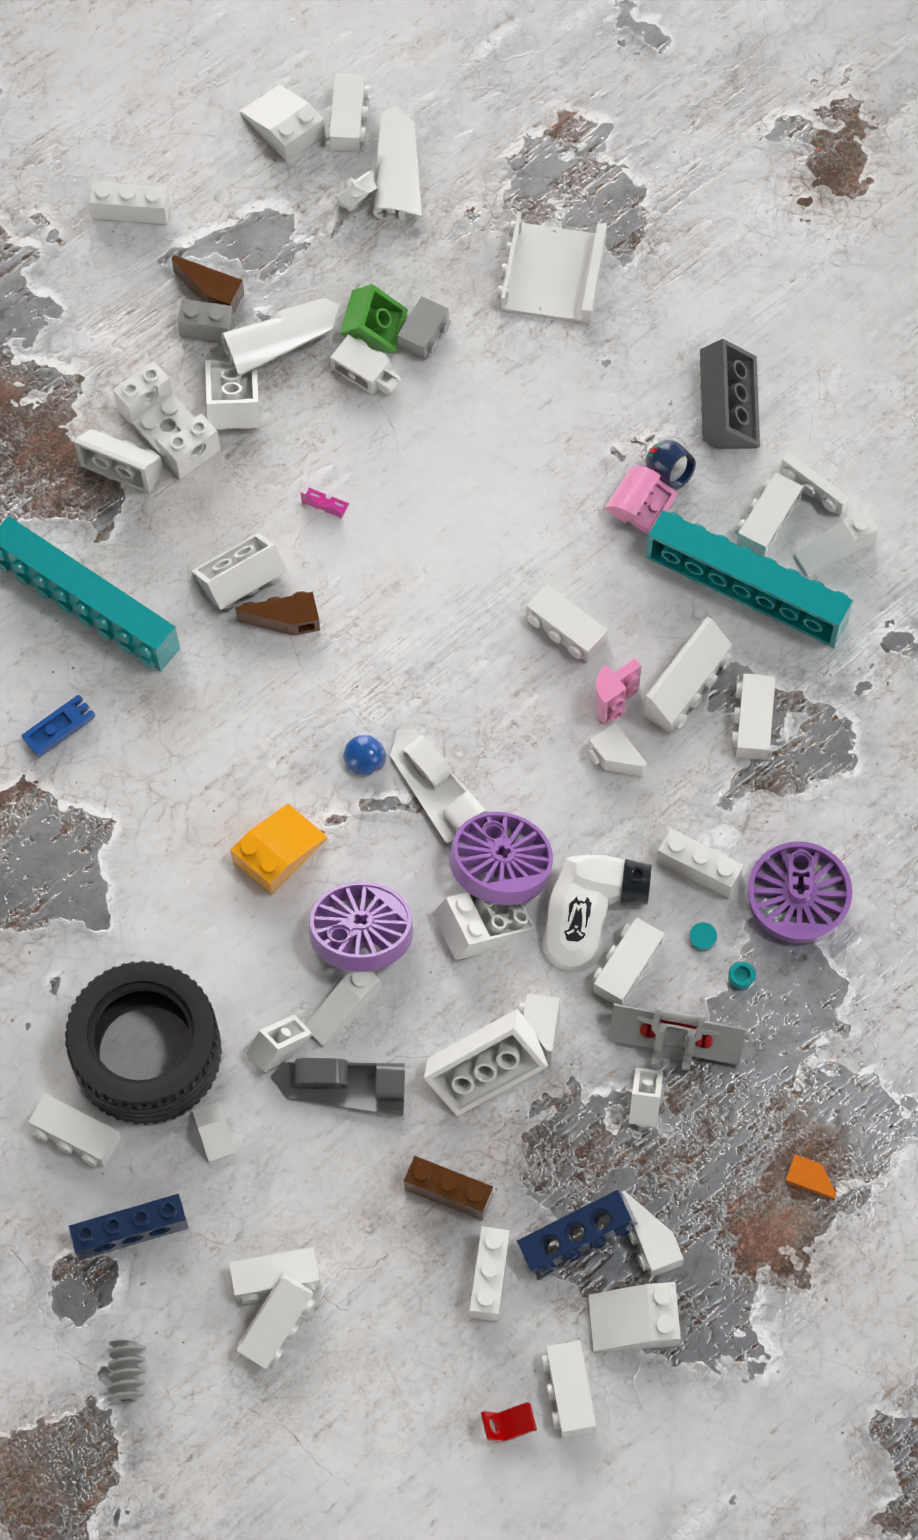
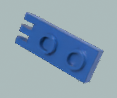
[21,695,96,758]

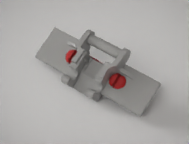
[608,1003,746,1071]

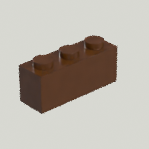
[404,1155,493,1221]

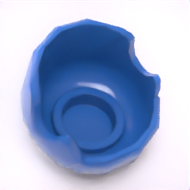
[343,735,387,775]

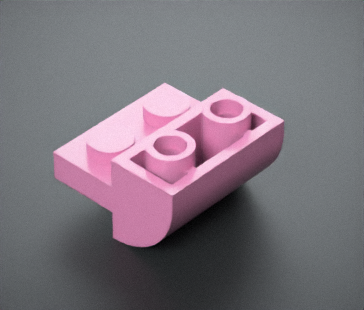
[604,466,678,535]
[595,658,641,725]

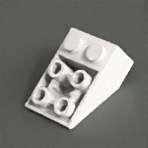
[433,892,535,960]

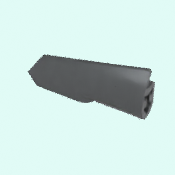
[271,1058,405,1117]

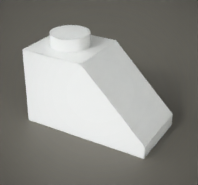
[588,723,647,777]
[246,1015,313,1072]
[629,1068,663,1128]

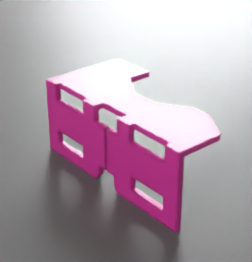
[300,488,349,519]

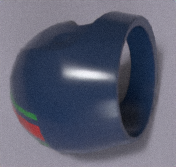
[646,440,696,488]

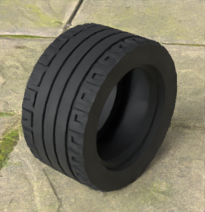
[65,961,222,1125]

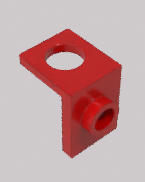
[481,1402,537,1442]

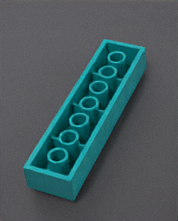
[646,510,853,648]
[0,516,180,672]

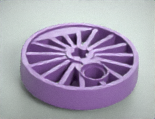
[449,812,553,905]
[748,841,852,944]
[309,882,413,972]

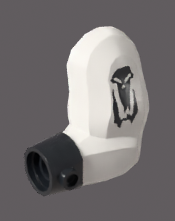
[542,855,652,973]

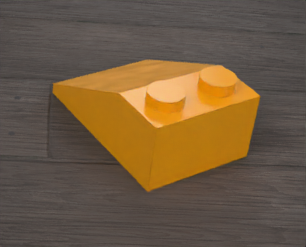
[230,803,328,895]

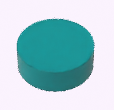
[689,922,717,951]
[728,961,756,990]

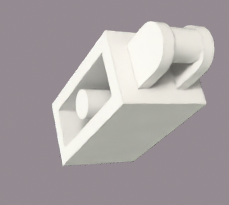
[330,335,401,395]

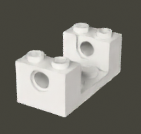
[113,361,220,479]

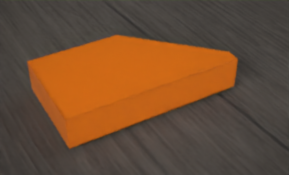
[785,1154,837,1201]

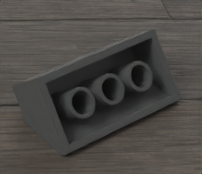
[700,339,760,449]

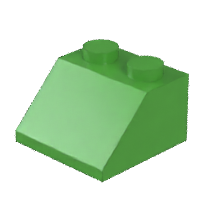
[339,284,408,353]

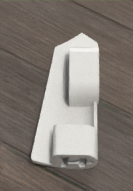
[373,106,422,221]
[221,298,340,376]
[390,730,487,844]

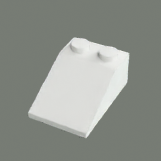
[241,85,325,162]
[205,359,259,430]
[588,1282,681,1352]

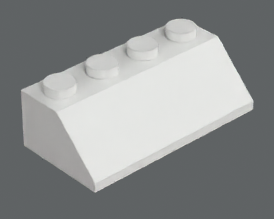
[644,616,733,734]
[424,1009,548,1117]

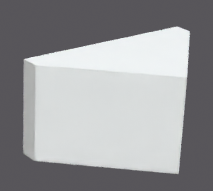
[192,1101,236,1163]

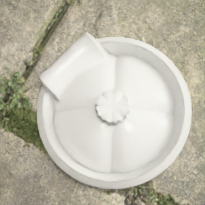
[334,171,377,212]

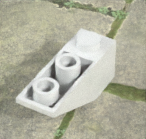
[622,1191,684,1278]

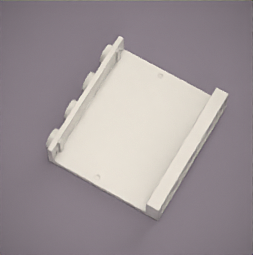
[497,211,607,324]

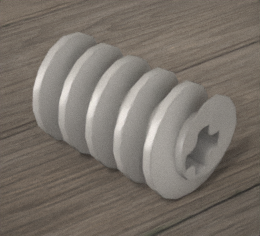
[108,1340,145,1404]

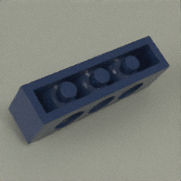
[517,1190,638,1276]
[69,1193,189,1261]

